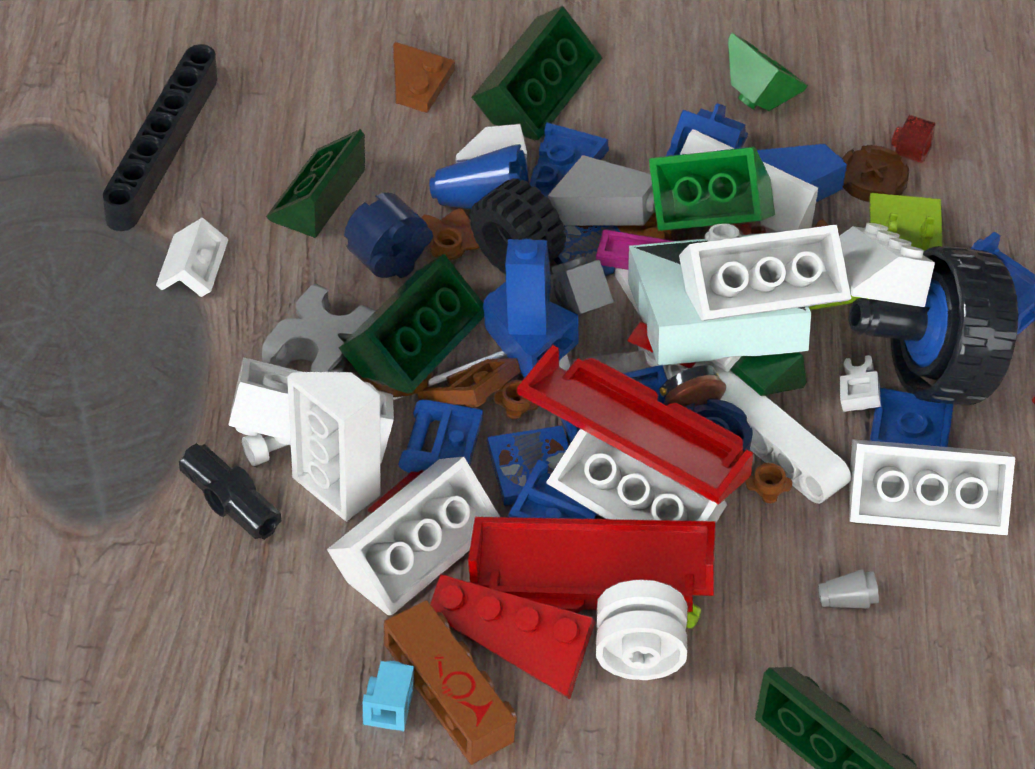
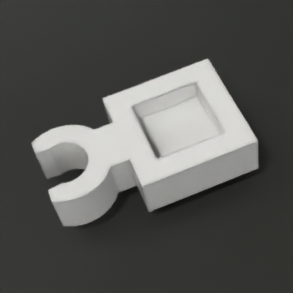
[840,355,881,412]

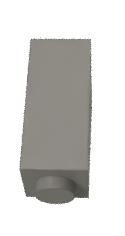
[548,155,656,226]

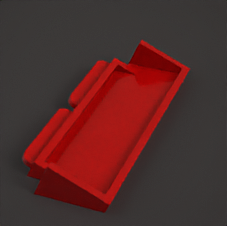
[517,345,753,505]
[468,517,716,613]

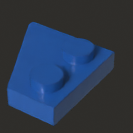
[508,459,597,519]

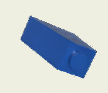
[757,144,847,202]
[505,239,551,335]
[483,282,579,378]

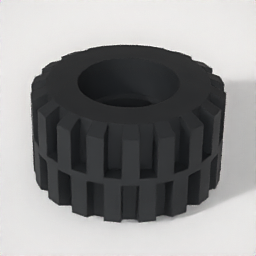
[469,178,566,275]

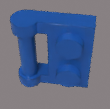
[398,400,483,473]

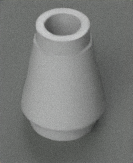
[818,569,879,609]

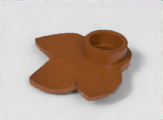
[421,208,480,261]

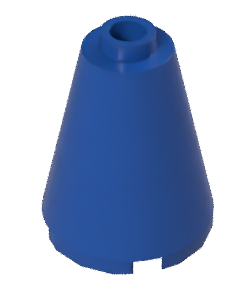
[430,144,529,210]

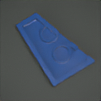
[529,122,609,198]

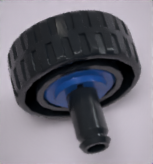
[848,246,1018,405]

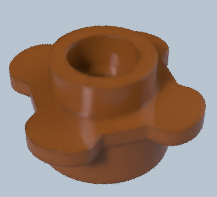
[494,380,539,419]
[745,463,792,503]

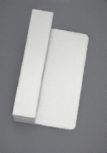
[156,218,229,297]

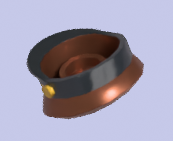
[658,365,726,407]

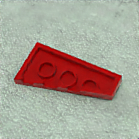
[430,574,596,700]

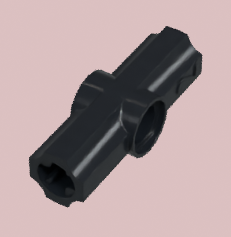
[179,443,281,540]

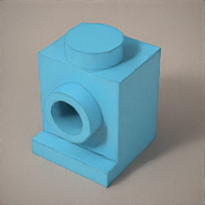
[362,661,414,731]

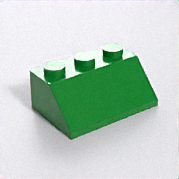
[649,146,775,231]

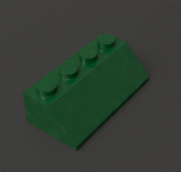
[471,6,603,141]
[339,254,484,394]
[755,667,919,769]

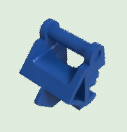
[666,103,748,156]

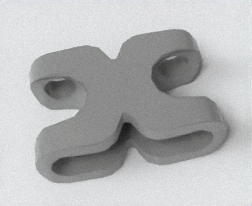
[262,284,376,372]

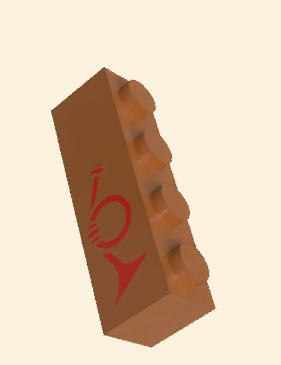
[384,600,517,765]

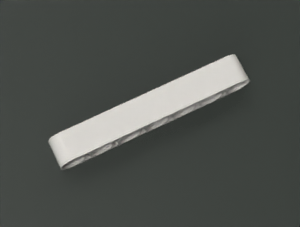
[638,346,851,504]

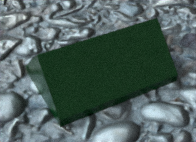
[266,129,365,238]
[730,352,807,396]

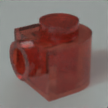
[891,115,936,163]

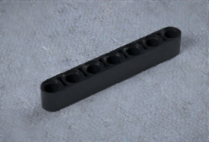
[103,44,217,231]

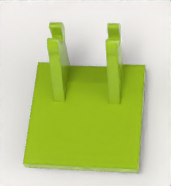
[869,193,942,251]

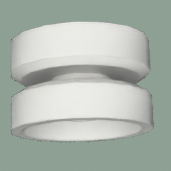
[596,580,687,680]

